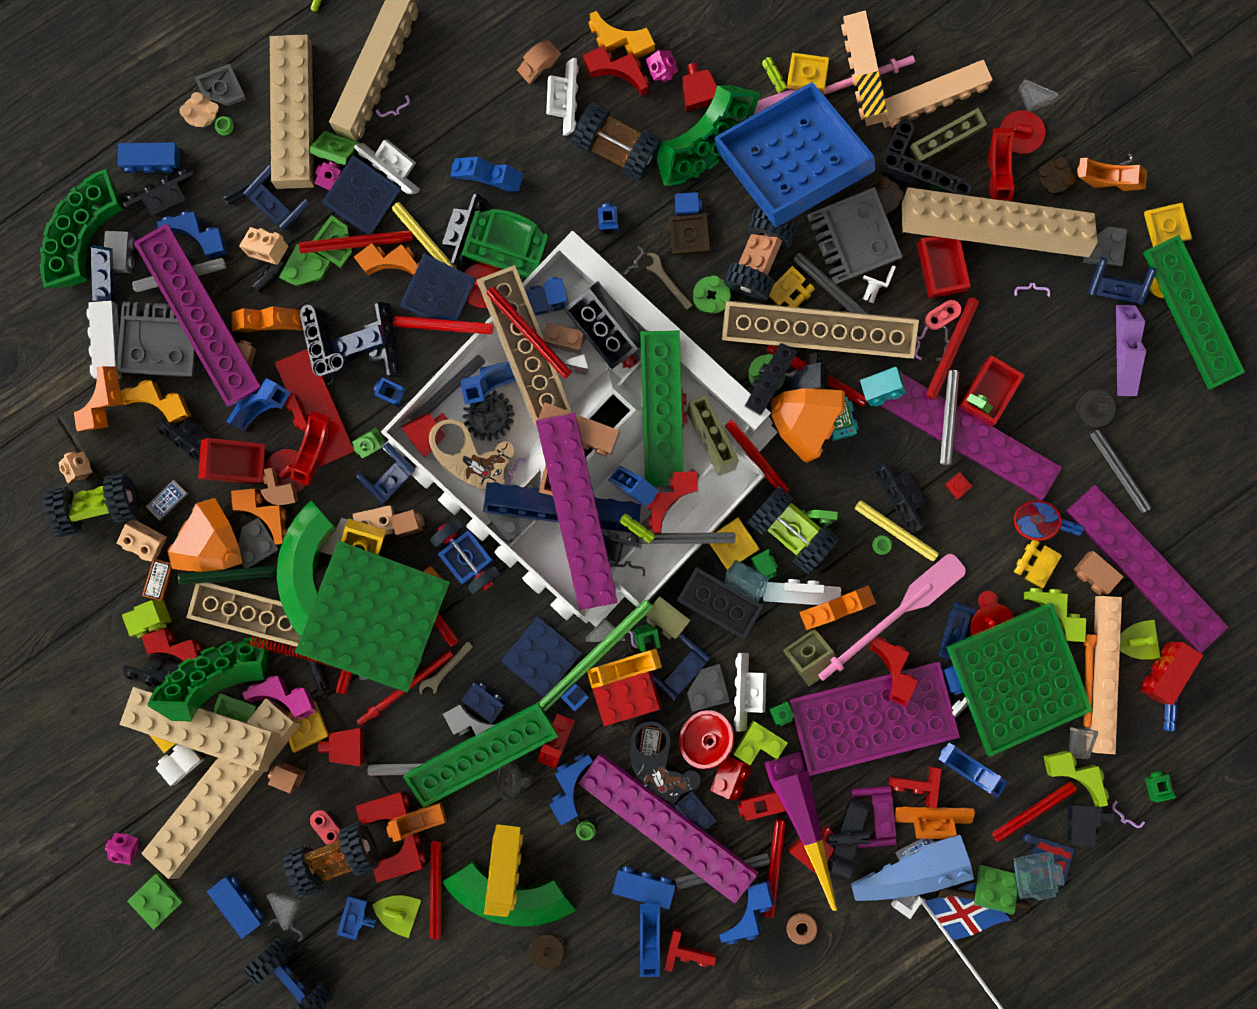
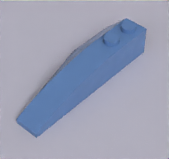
[851,835,974,901]

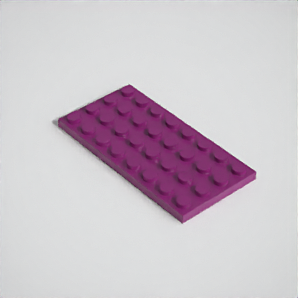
[789,662,960,776]

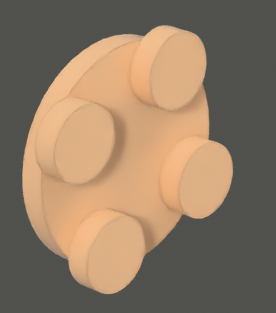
[180,92,219,127]

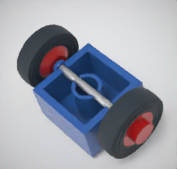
[430,519,500,595]

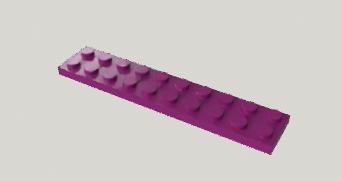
[133,224,261,407]
[880,373,1062,501]
[536,412,618,610]
[1066,485,1228,653]
[578,753,759,903]

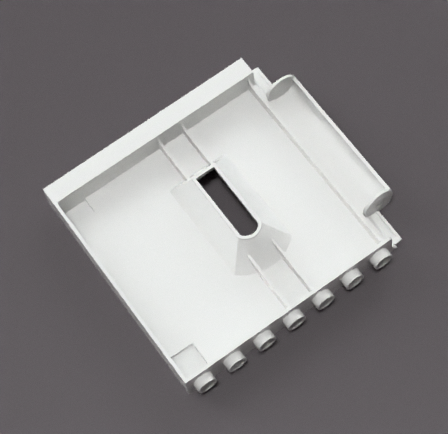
[381,231,778,627]

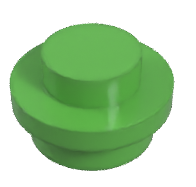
[215,116,234,136]
[872,536,892,555]
[576,821,596,840]

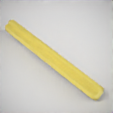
[392,202,457,269]
[855,501,939,561]

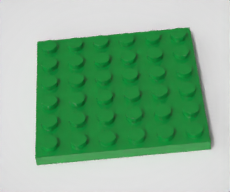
[295,540,450,693]
[946,603,1093,756]

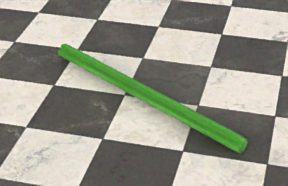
[539,600,653,712]

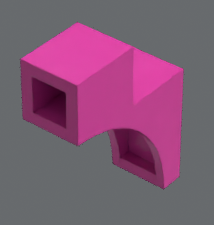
[242,676,318,720]

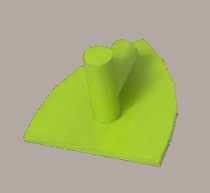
[1120,620,1160,659]
[372,895,421,938]

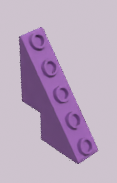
[1116,305,1146,396]

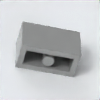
[104,231,136,274]

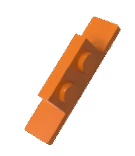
[894,807,975,839]

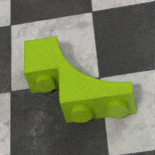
[1024,588,1086,642]
[1043,751,1109,807]

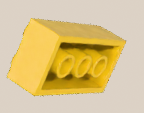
[341,519,386,555]
[484,824,523,917]

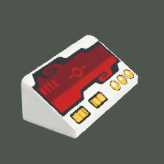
[566,355,590,376]

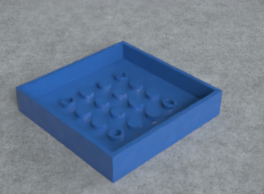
[714,82,875,228]

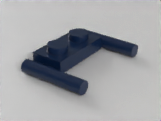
[243,165,310,232]
[1088,257,1157,305]
[356,442,415,504]
[939,601,979,661]
[651,632,711,700]

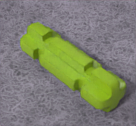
[762,57,787,93]
[620,514,655,543]

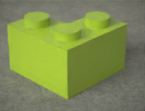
[122,600,172,639]
[732,720,787,765]

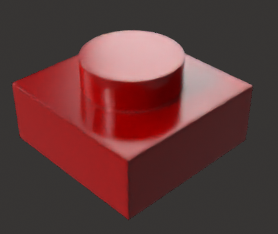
[945,472,972,499]

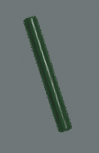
[178,566,277,585]

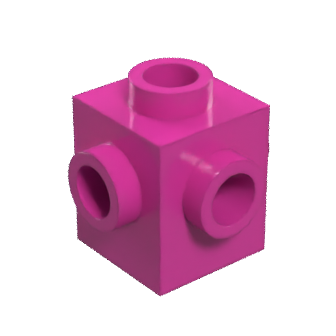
[646,50,678,82]
[315,161,342,190]
[105,832,139,865]

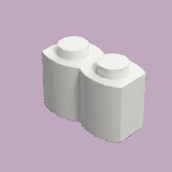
[156,744,204,786]

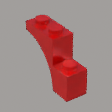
[583,46,649,96]
[988,128,1015,202]
[290,410,330,486]
[648,471,699,533]
[142,628,203,661]
[869,637,918,707]

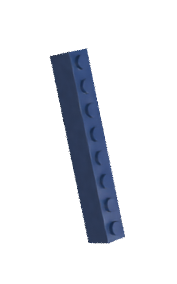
[482,482,641,533]

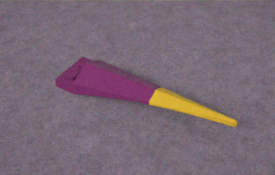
[764,752,837,911]

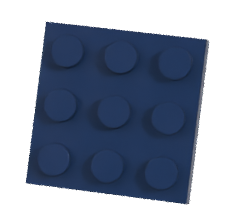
[321,155,401,235]
[400,253,476,321]
[501,616,582,697]

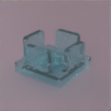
[1014,852,1064,900]

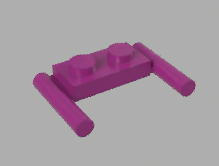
[851,786,896,848]

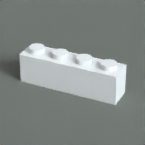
[87,301,122,379]

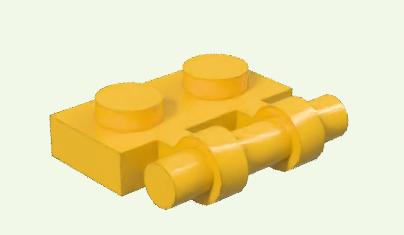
[769,266,815,307]
[1014,540,1062,589]

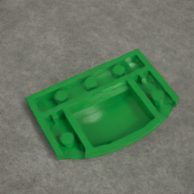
[462,209,548,278]

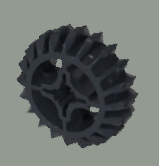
[462,390,515,441]

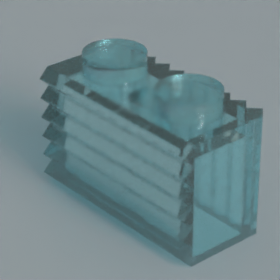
[724,560,768,602]

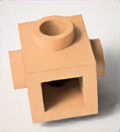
[59,451,92,483]

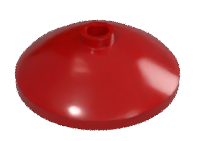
[679,710,734,769]

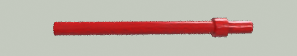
[356,650,454,726]

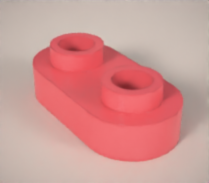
[925,300,961,330]
[310,810,341,846]

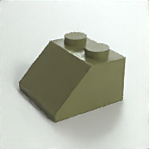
[645,596,690,639]
[783,628,837,686]

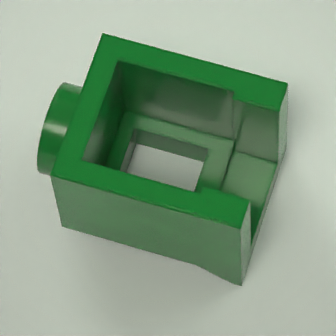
[751,549,778,580]
[633,624,660,652]
[768,701,794,726]
[1145,771,1176,802]

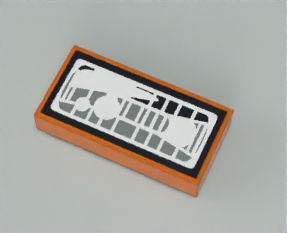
[142,559,172,601]
[640,726,662,756]

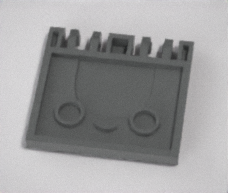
[807,187,902,285]
[117,301,196,377]

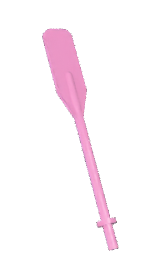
[749,55,915,118]
[818,554,965,681]

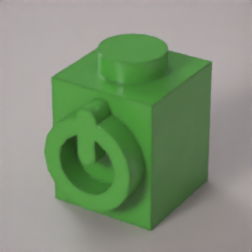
[352,427,386,458]

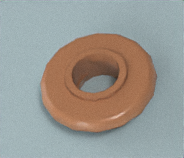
[786,913,817,944]

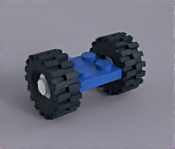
[242,936,334,1009]

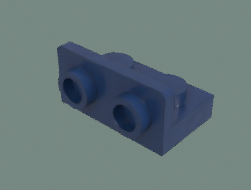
[461,681,506,724]
[674,790,716,831]

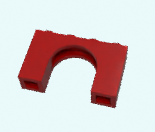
[355,791,426,882]

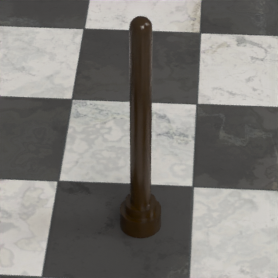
[936,886,1030,910]

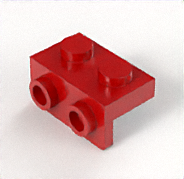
[710,756,751,801]

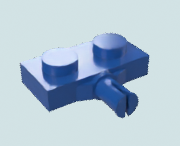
[337,895,376,940]

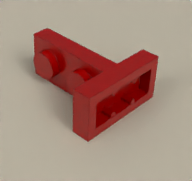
[538,714,575,769]
[889,766,941,808]
[664,927,716,972]

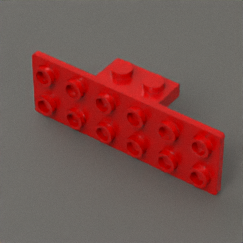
[275,349,354,466]

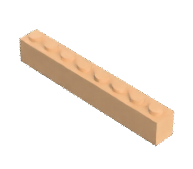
[1089,596,1122,754]

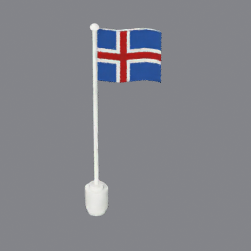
[921,882,1011,1009]

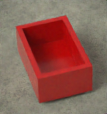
[917,236,971,299]
[958,355,1025,427]
[199,438,265,484]
[1140,642,1203,705]
[593,671,662,726]

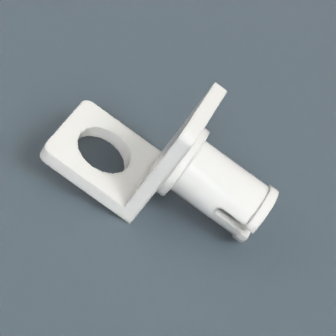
[862,266,896,303]

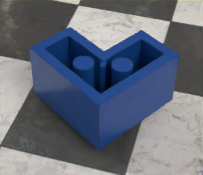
[526,277,569,316]

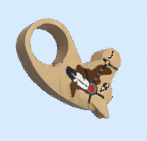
[429,419,514,490]

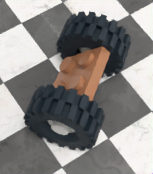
[723,209,798,302]

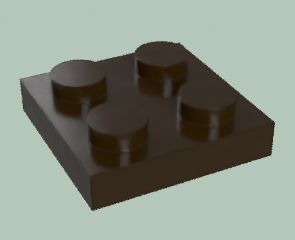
[669,213,710,255]

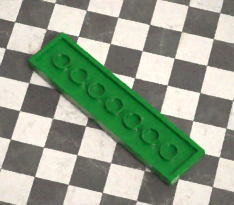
[1143,235,1245,389]
[640,330,684,487]
[403,702,558,808]

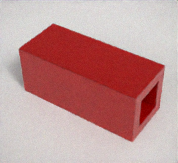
[738,791,786,821]

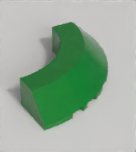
[657,85,760,186]
[40,169,125,289]
[277,501,336,637]
[147,637,270,722]
[442,860,576,926]

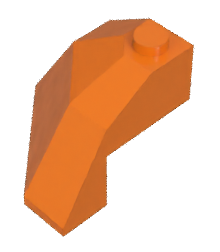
[771,388,845,463]
[167,498,242,572]

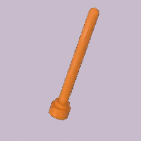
[1083,634,1097,728]

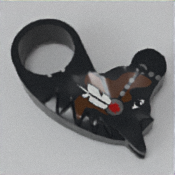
[630,719,701,806]

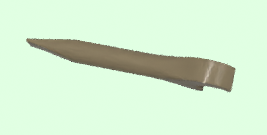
[646,253,692,310]
[419,642,473,694]

